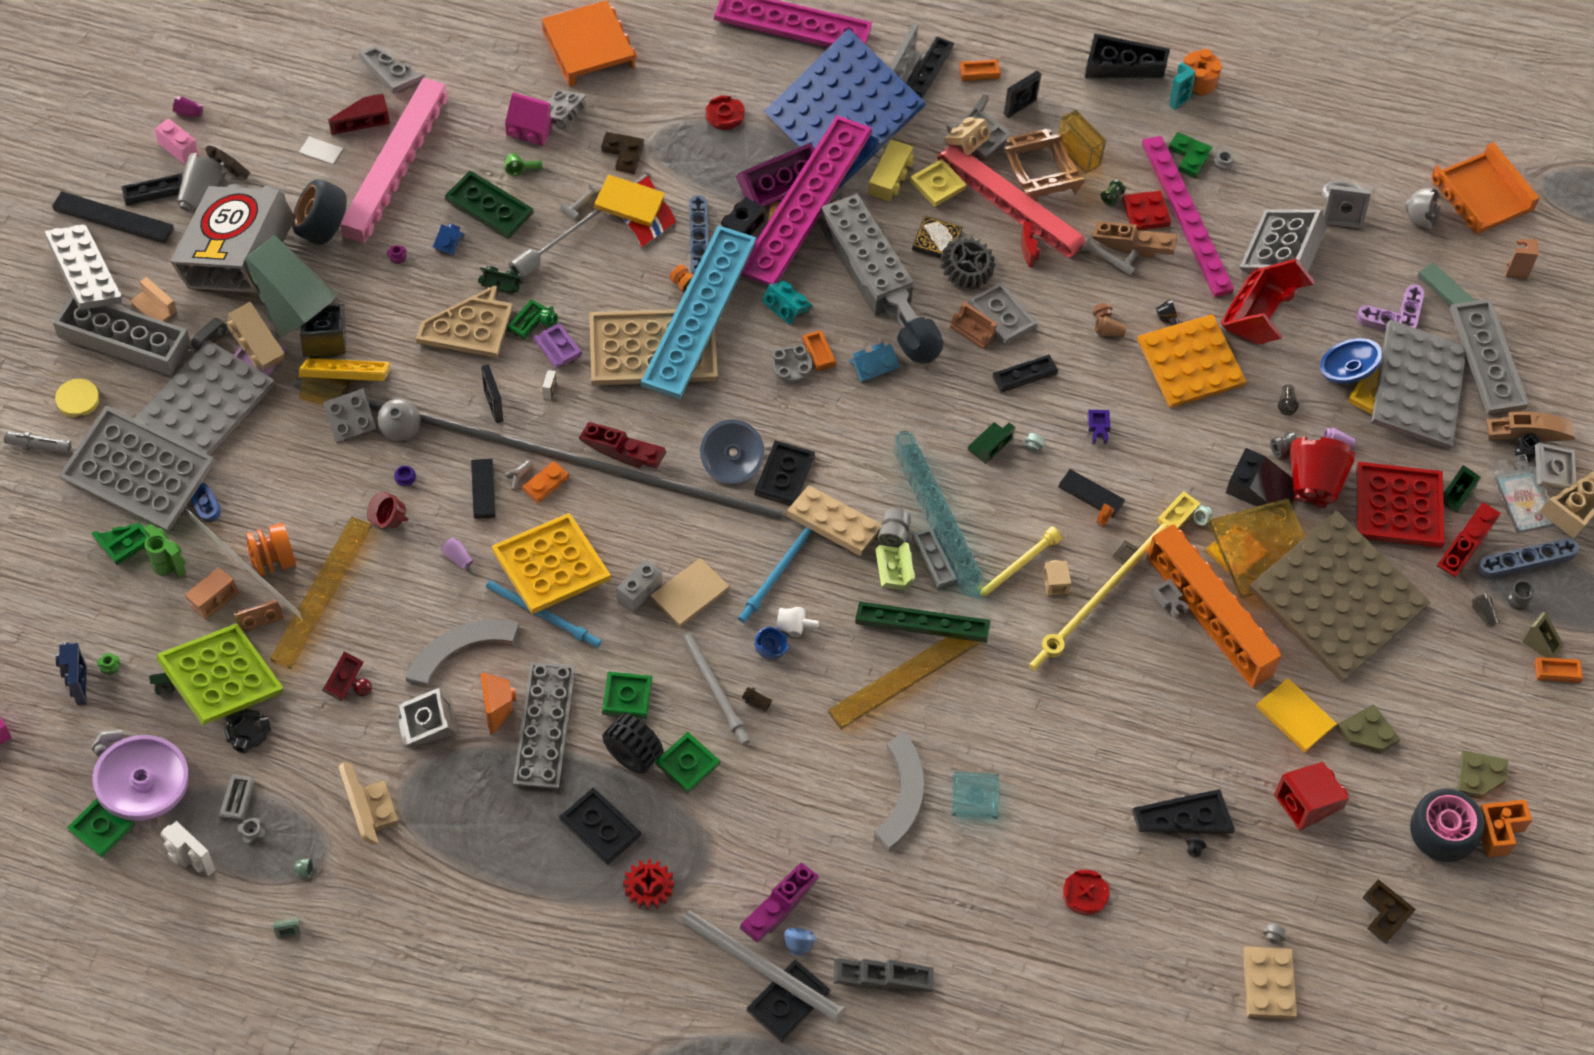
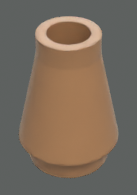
[1095,316,1127,337]

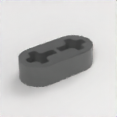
[191,318,227,351]

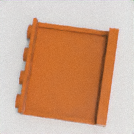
[542,0,637,87]
[1431,142,1539,235]

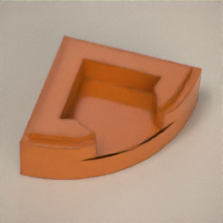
[1096,503,1114,527]

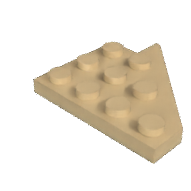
[416,286,513,358]

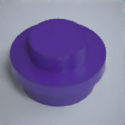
[394,466,416,487]

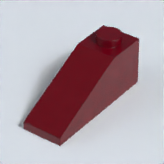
[328,93,390,135]

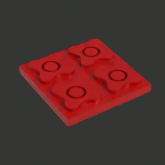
[1356,462,1444,548]

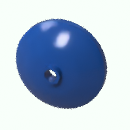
[1320,338,1383,384]

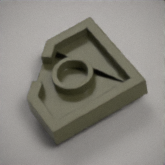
[1336,704,1401,753]
[1458,750,1508,799]

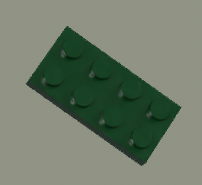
[444,170,534,239]

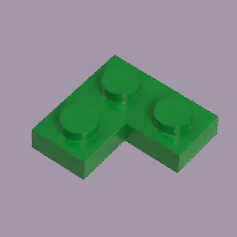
[1168,132,1213,179]

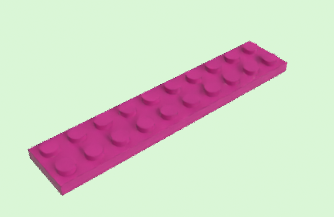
[741,115,872,286]

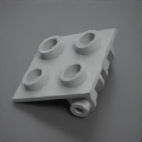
[547,90,587,129]
[323,389,377,443]

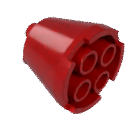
[1290,437,1356,508]

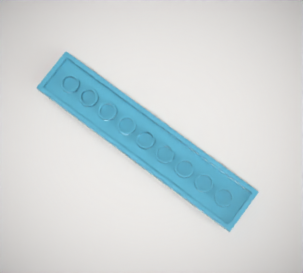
[641,225,756,399]

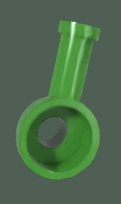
[504,153,543,176]

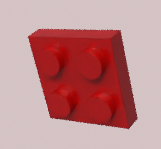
[1122,190,1171,230]

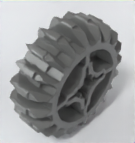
[940,235,995,289]

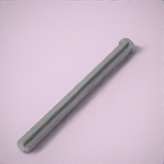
[682,911,845,1024]

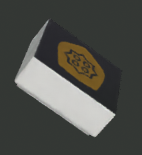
[542,370,557,400]

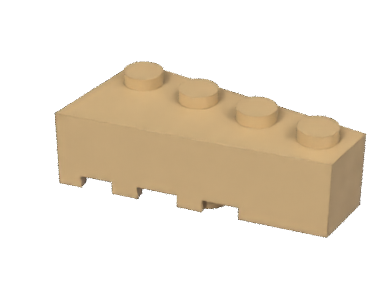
[1539,471,1594,539]

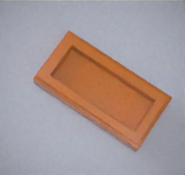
[959,59,1001,81]
[802,330,836,372]
[1535,657,1583,683]

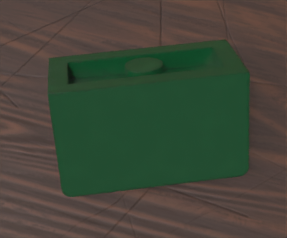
[968,422,1015,464]

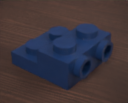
[55,642,87,705]

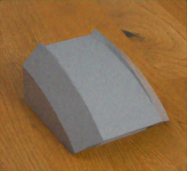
[397,688,458,746]

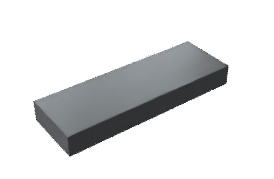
[911,527,958,590]

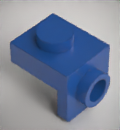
[433,223,465,255]

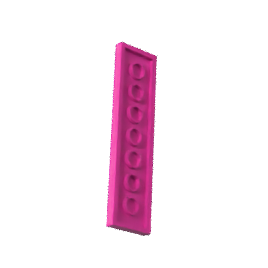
[714,0,872,47]

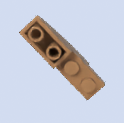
[1093,221,1178,258]
[1486,412,1575,442]

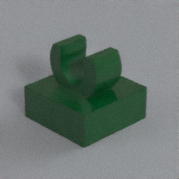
[149,673,173,695]

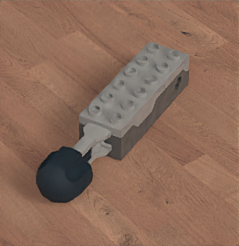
[820,194,944,364]

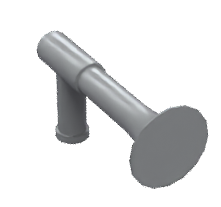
[1080,234,1139,276]

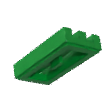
[507,299,548,340]

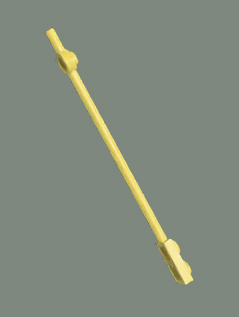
[1029,491,1201,671]

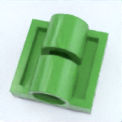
[144,523,186,578]

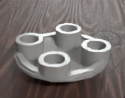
[771,345,812,382]

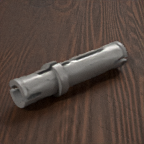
[3,430,72,454]

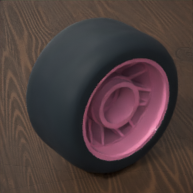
[1410,789,1485,862]

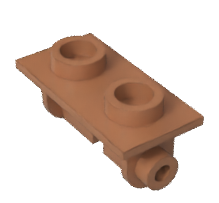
[234,600,284,632]

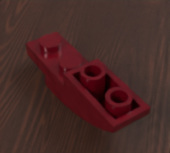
[579,422,667,469]

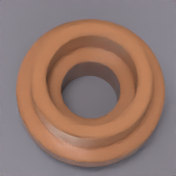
[1092,303,1113,319]

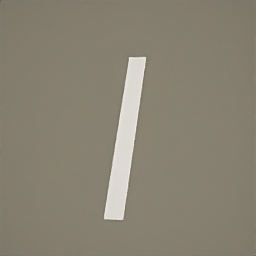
[186,509,303,621]

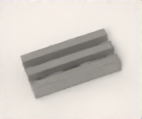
[219,774,255,822]

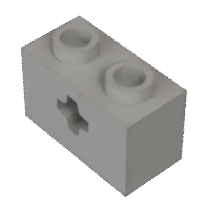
[616,559,663,614]

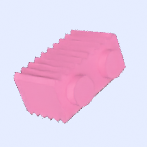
[154,119,199,165]

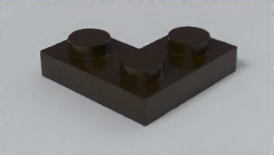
[601,132,644,174]
[1363,879,1416,944]

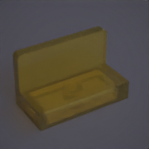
[299,377,350,405]

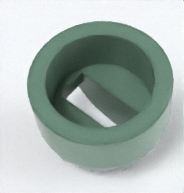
[294,859,313,878]

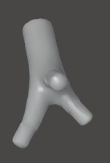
[506,460,533,490]

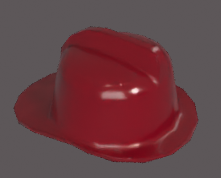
[367,491,409,528]

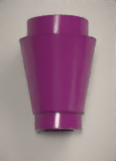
[172,96,204,117]

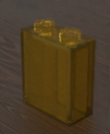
[1058,110,1106,174]

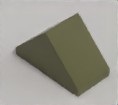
[1523,612,1564,658]

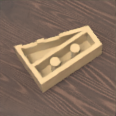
[226,302,285,372]

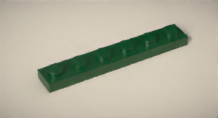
[855,601,991,643]

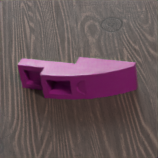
[739,862,819,943]

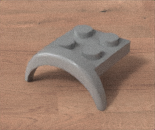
[947,93,1012,161]

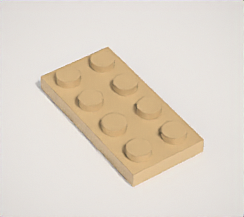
[786,485,882,556]

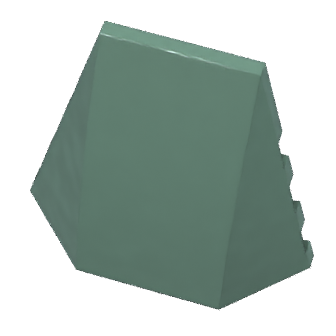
[244,236,336,339]

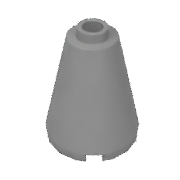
[177,153,227,212]

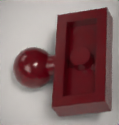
[322,651,372,702]

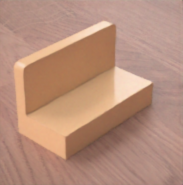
[131,277,177,322]

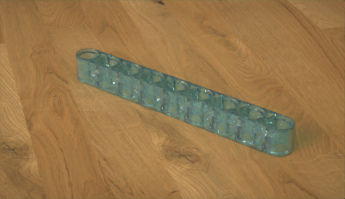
[894,431,983,597]

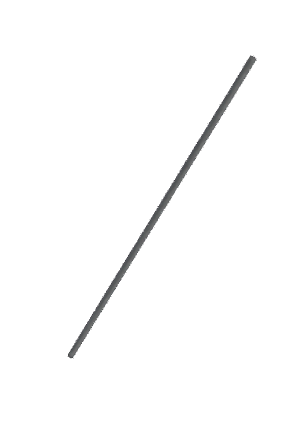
[294,379,782,519]

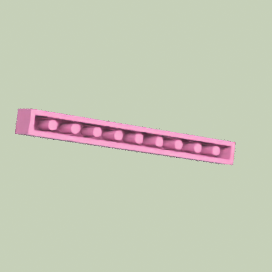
[340,78,448,243]

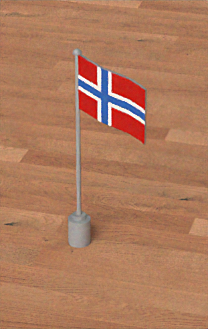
[509,171,676,279]

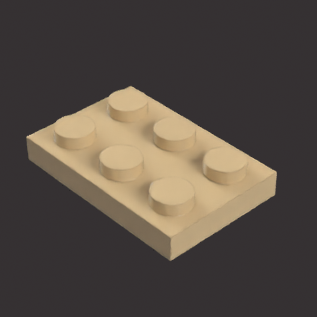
[1243,947,1297,1019]

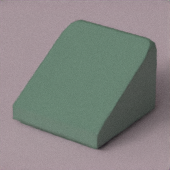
[273,917,300,938]

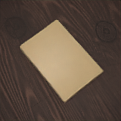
[651,558,729,628]

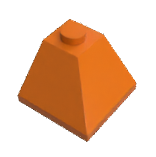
[480,673,517,734]

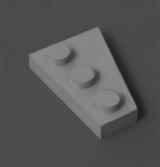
[359,46,425,94]

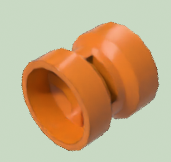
[669,264,694,293]

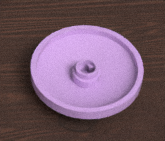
[93,735,189,821]

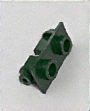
[478,266,523,294]

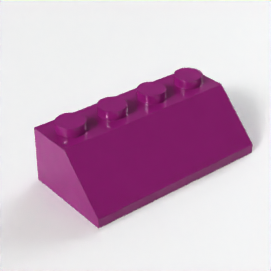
[735,142,815,207]

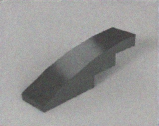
[833,958,934,992]

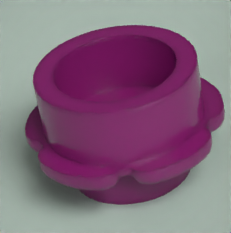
[387,245,407,264]

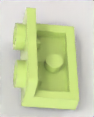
[875,542,915,590]

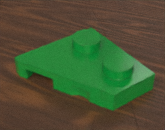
[91,523,147,566]

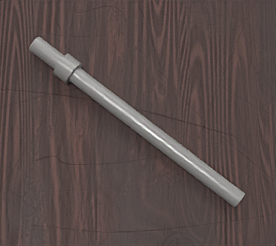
[683,633,750,746]

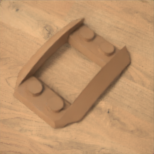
[1005,129,1084,203]

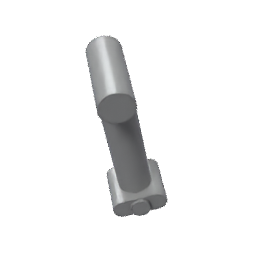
[561,183,601,221]

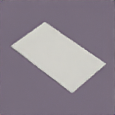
[299,136,343,164]

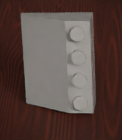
[1240,209,1327,273]

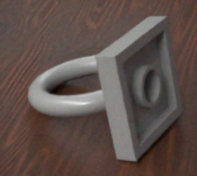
[1321,181,1371,229]

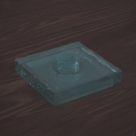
[952,771,999,819]

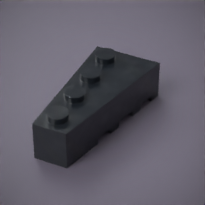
[1084,33,1170,78]

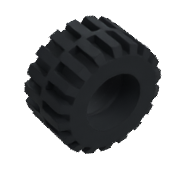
[602,713,664,774]

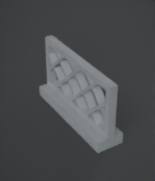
[889,22,922,84]

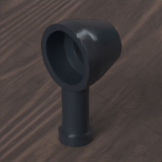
[1156,300,1179,326]

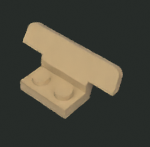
[339,762,399,845]

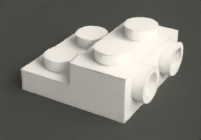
[161,821,215,876]

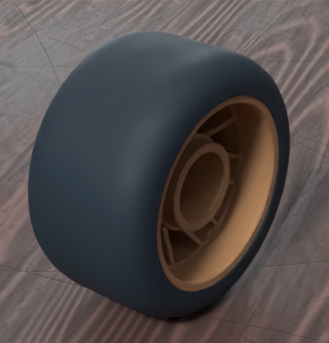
[292,179,347,244]

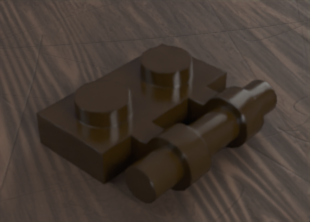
[205,145,250,179]

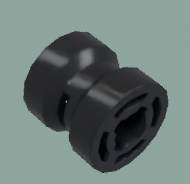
[1515,433,1541,462]

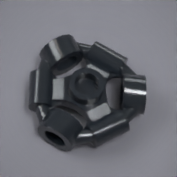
[224,708,271,753]

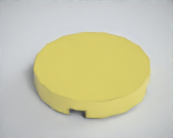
[55,379,99,418]

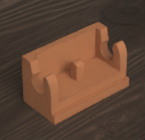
[1505,238,1538,279]
[950,302,998,349]
[184,567,239,620]

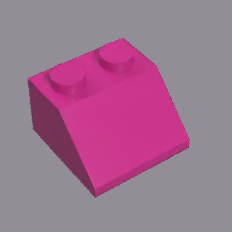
[505,92,552,146]

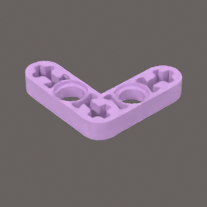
[1356,285,1424,331]

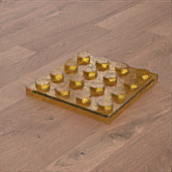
[1208,499,1305,598]

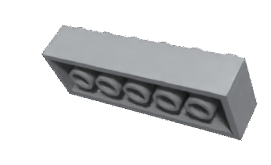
[53,294,191,376]

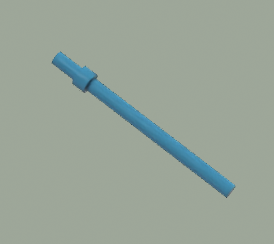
[738,527,813,623]
[486,580,602,648]

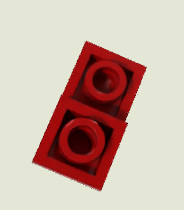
[1021,221,1040,268]

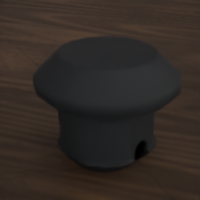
[1186,837,1206,857]

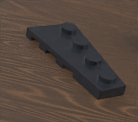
[1132,789,1235,833]

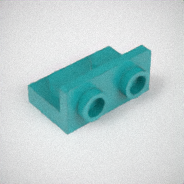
[1169,62,1196,110]

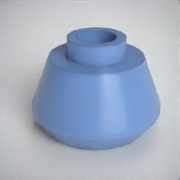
[784,928,816,956]

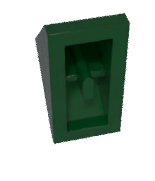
[1443,465,1481,512]

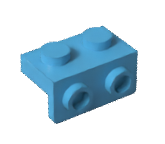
[849,343,900,382]

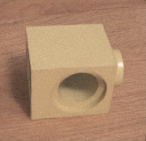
[1043,560,1071,596]

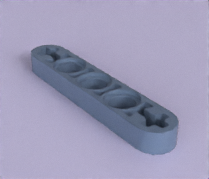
[689,195,709,274]
[1477,538,1579,579]

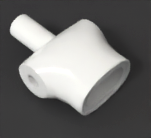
[776,607,819,638]

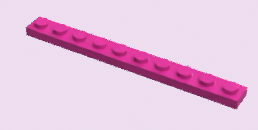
[1142,135,1234,297]

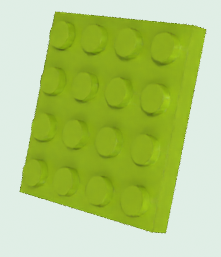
[156,623,284,726]

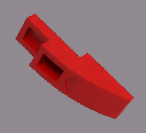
[1437,502,1501,578]

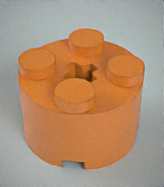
[1183,48,1222,96]

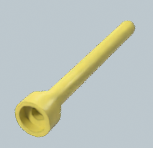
[980,527,1062,597]

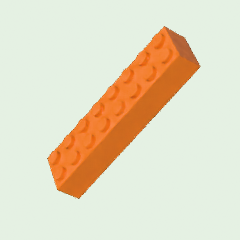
[1146,524,1282,689]

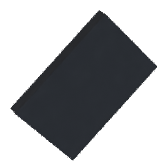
[754,440,815,506]
[559,787,641,865]
[746,959,830,1043]

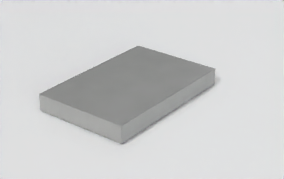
[968,282,1038,346]

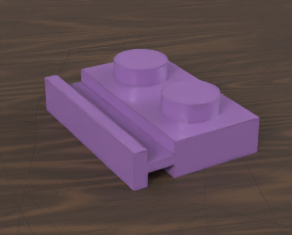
[534,323,582,370]

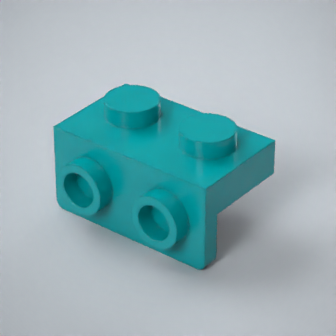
[762,281,812,325]

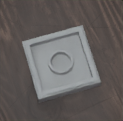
[1535,443,1576,490]

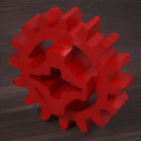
[623,859,674,911]

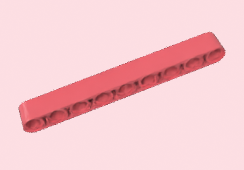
[937,145,1086,258]

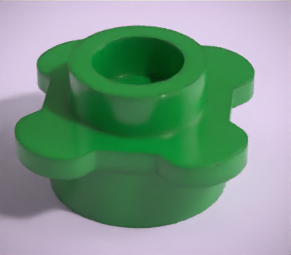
[540,306,558,329]

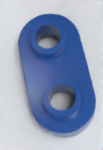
[191,483,221,522]

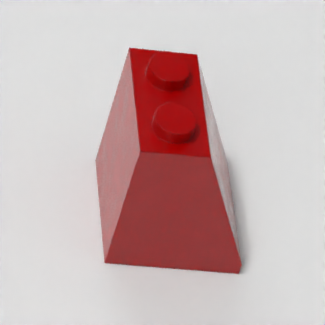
[1274,761,1349,831]

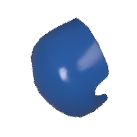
[754,626,789,660]

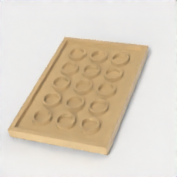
[589,309,718,385]

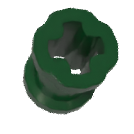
[1100,179,1126,206]

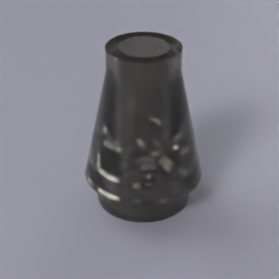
[1278,384,1299,416]
[1471,593,1499,628]

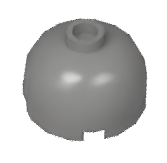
[1406,188,1441,229]
[377,398,421,442]

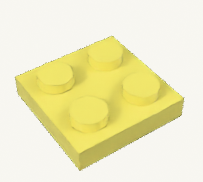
[910,159,967,207]

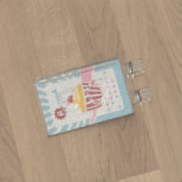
[1493,454,1556,534]

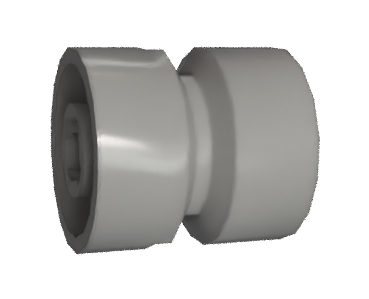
[878,508,912,548]

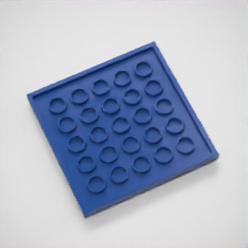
[764,29,927,188]

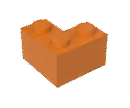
[1480,799,1532,858]

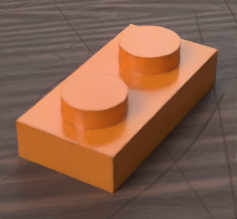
[523,461,569,504]

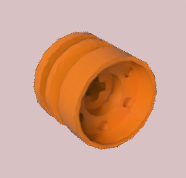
[246,522,297,577]

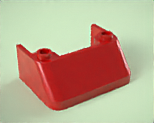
[1221,259,1315,345]

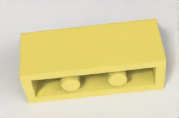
[868,139,915,202]

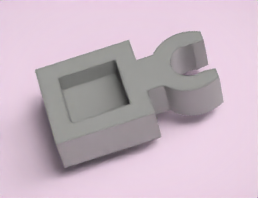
[1151,579,1189,619]

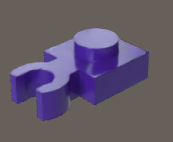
[1087,409,1111,444]

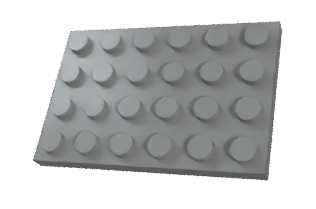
[1371,320,1466,450]
[135,340,275,456]
[58,406,216,532]

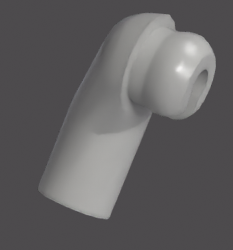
[92,729,123,757]

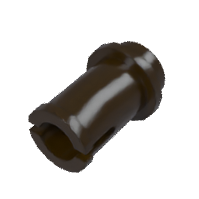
[742,687,772,712]

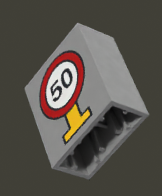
[170,184,295,293]

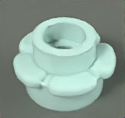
[1024,433,1045,451]
[1193,505,1213,526]

